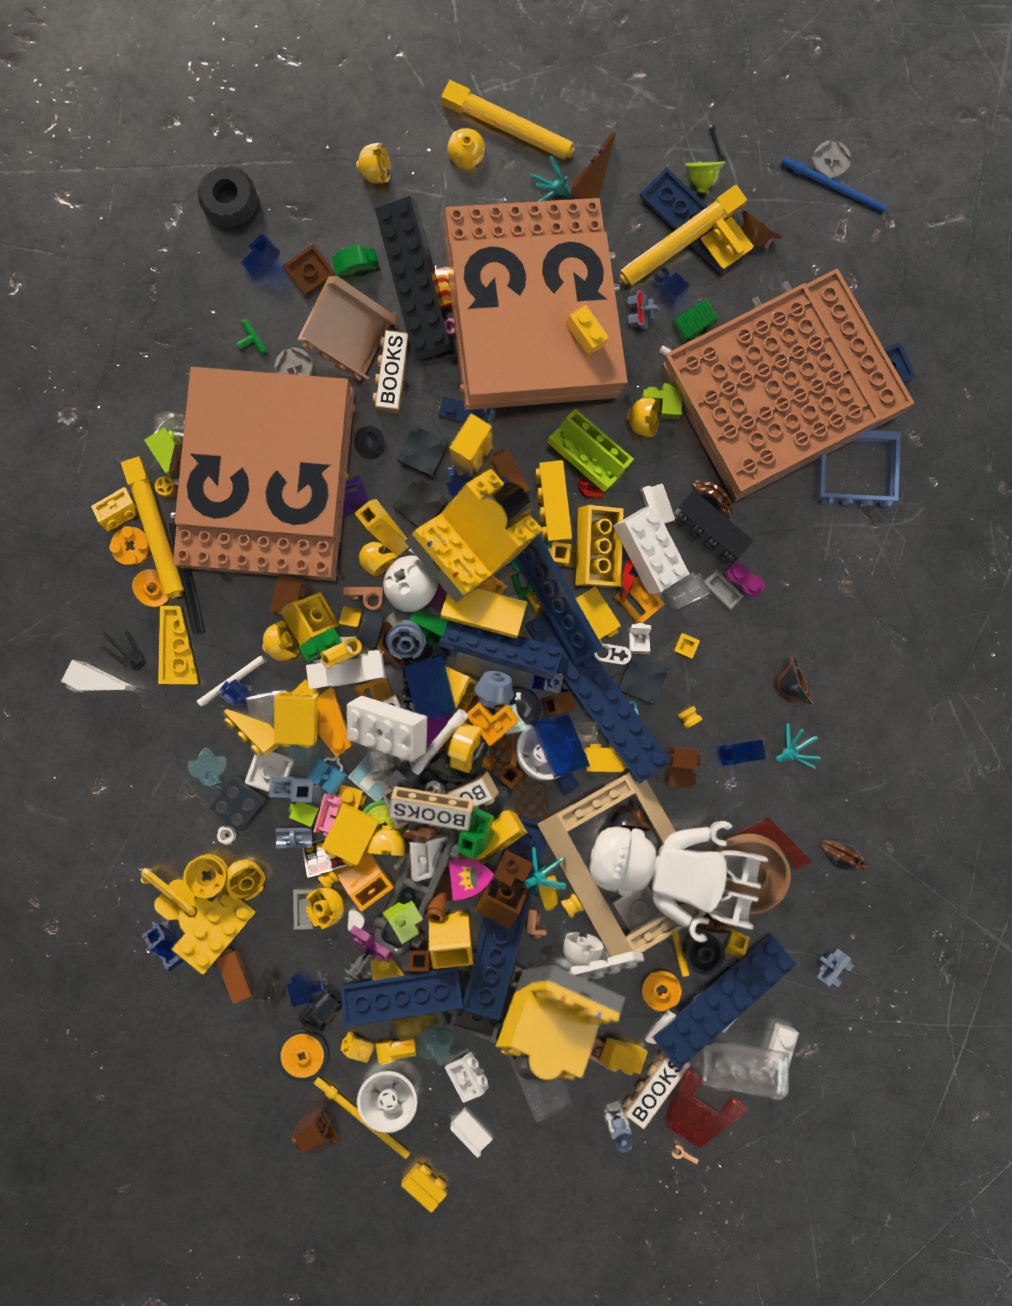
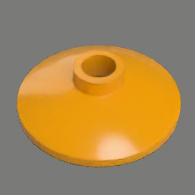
[132,569,170,607]

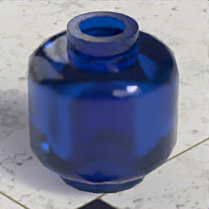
[220,679,250,708]

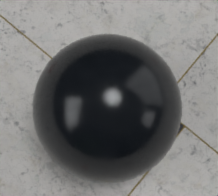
[497,687,541,727]

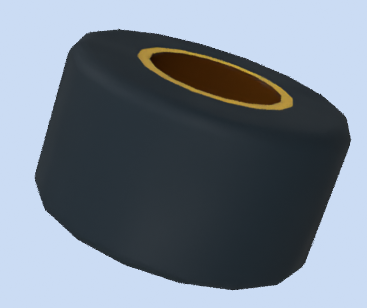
[356,610,384,648]

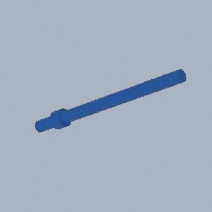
[781,157,887,213]

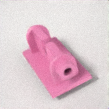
[314,794,342,836]

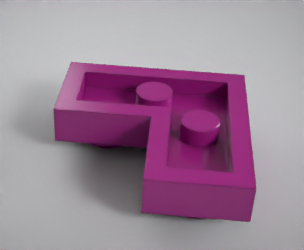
[350,925,393,963]

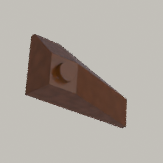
[570,132,616,201]

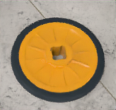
[277,1029,329,1082]

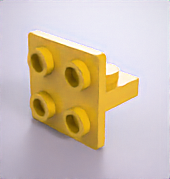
[701,217,753,269]

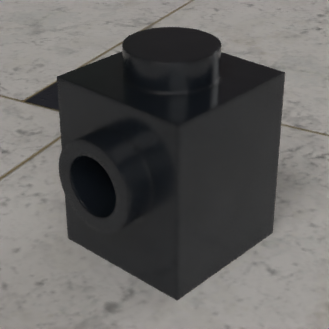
[385,762,421,790]

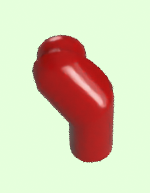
[577,477,603,498]

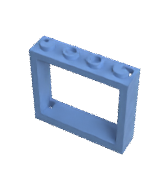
[817,430,901,507]

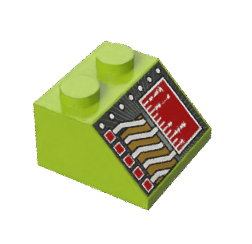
[144,428,183,479]

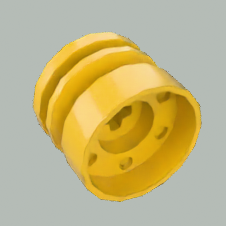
[183,854,228,898]

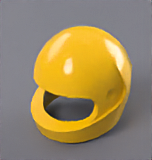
[359,542,398,576]

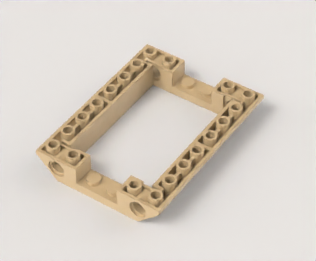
[537,772,707,957]

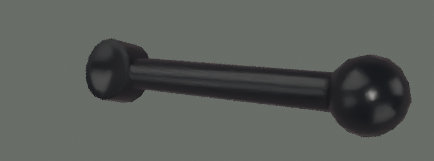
[709,125,726,162]

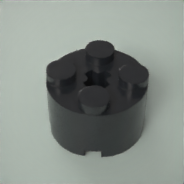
[683,932,725,975]

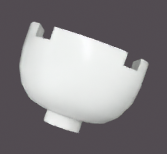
[563,932,604,966]

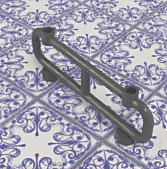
[373,823,461,956]

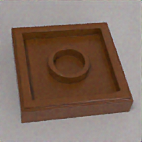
[283,244,336,298]

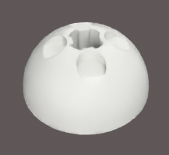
[383,556,438,612]
[516,723,572,780]
[357,1071,417,1132]

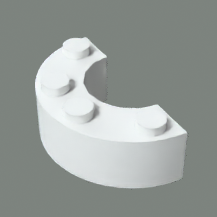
[306,650,386,689]

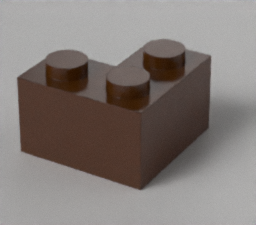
[666,747,701,789]

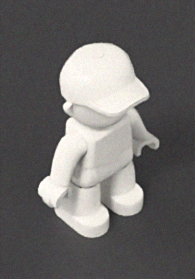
[590,821,768,942]

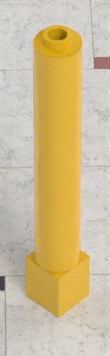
[441,80,575,161]
[620,184,747,286]
[121,456,184,599]

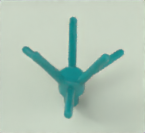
[530,156,571,202]
[776,723,821,769]
[524,847,566,897]

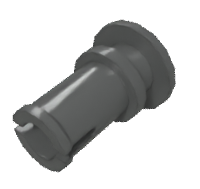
[344,951,373,982]

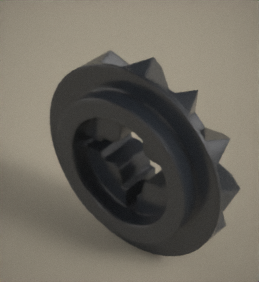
[354,426,385,457]

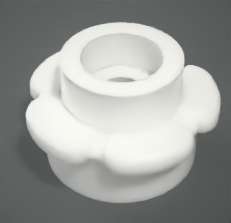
[217,826,237,845]

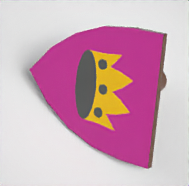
[449,859,495,900]

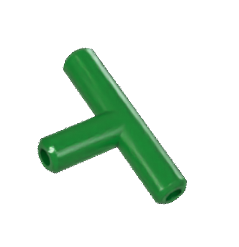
[236,319,267,355]
[511,573,534,611]

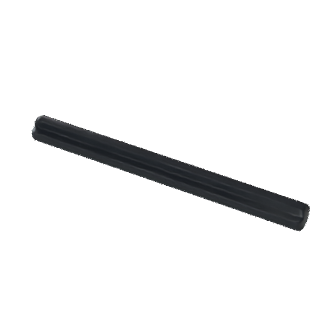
[169,521,204,634]

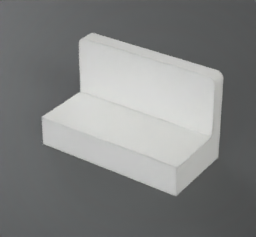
[641,484,675,524]
[450,1108,493,1158]

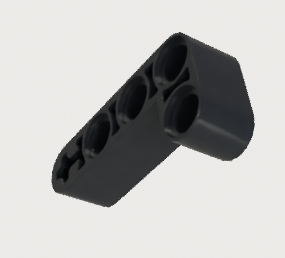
[401,643,446,716]

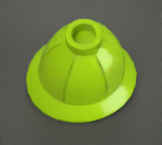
[685,162,726,193]

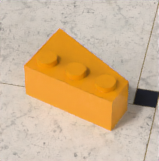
[318,686,354,757]

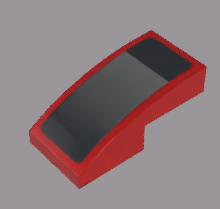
[619,558,636,602]

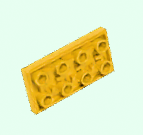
[440,588,527,639]

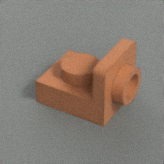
[526,907,547,938]

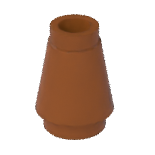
[426,891,447,922]

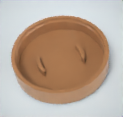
[715,834,791,915]

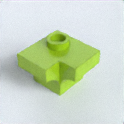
[383,901,423,944]

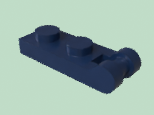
[438,396,495,426]

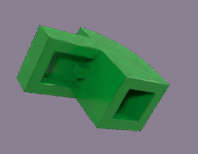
[331,244,379,276]
[457,808,494,859]

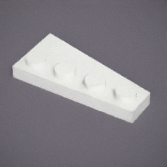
[570,952,644,980]

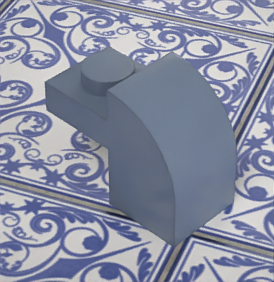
[268,776,313,802]

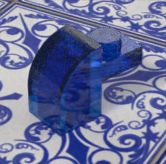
[241,233,280,278]
[719,739,766,766]
[142,922,184,971]

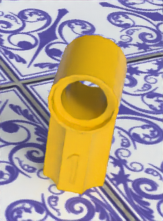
[320,637,361,669]
[375,1038,416,1064]

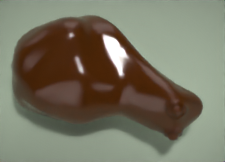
[403,826,437,844]

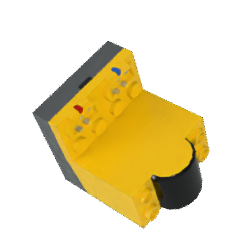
[405,469,543,603]
[496,965,625,1082]

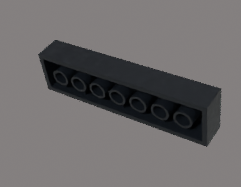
[374,196,456,360]

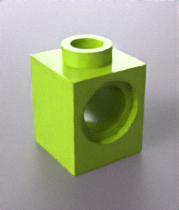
[288,802,320,827]

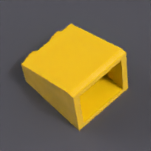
[429,912,473,969]

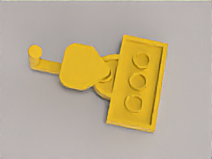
[141,868,256,976]

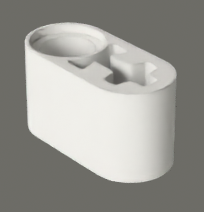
[594,644,631,665]

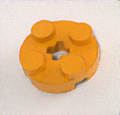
[109,526,150,566]
[641,970,682,1011]

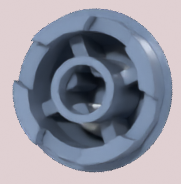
[386,620,426,659]
[475,671,514,708]

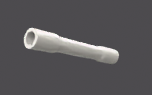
[410,709,468,775]

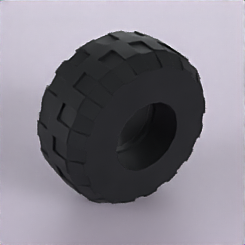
[197,165,257,227]

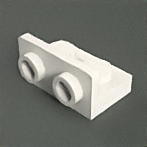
[445,1052,489,1103]

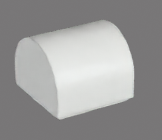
[348,909,366,931]

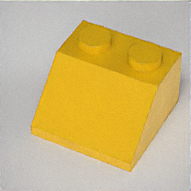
[281,592,340,645]

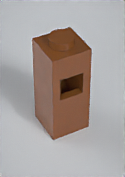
[491,449,530,499]
[216,948,255,1004]

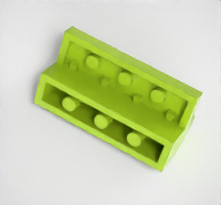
[546,408,634,492]

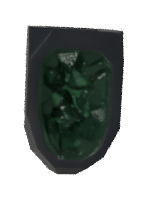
[427,751,462,784]

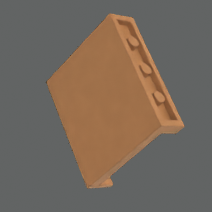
[297,276,398,381]

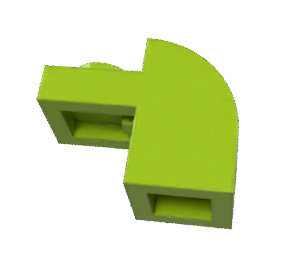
[642,383,682,419]

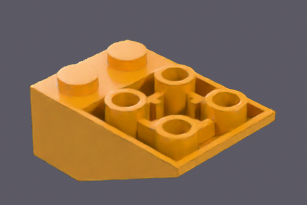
[334,848,395,912]

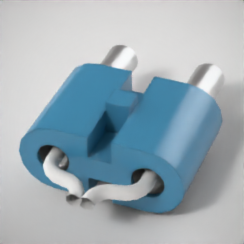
[306,756,347,802]

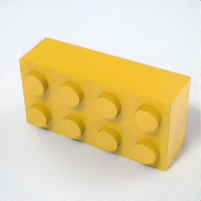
[450,414,493,476]
[535,460,572,546]
[575,505,623,588]

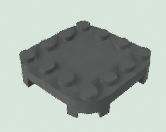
[438,950,523,1043]

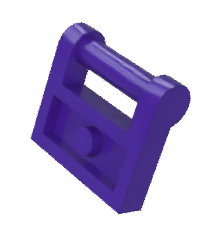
[343,474,368,517]

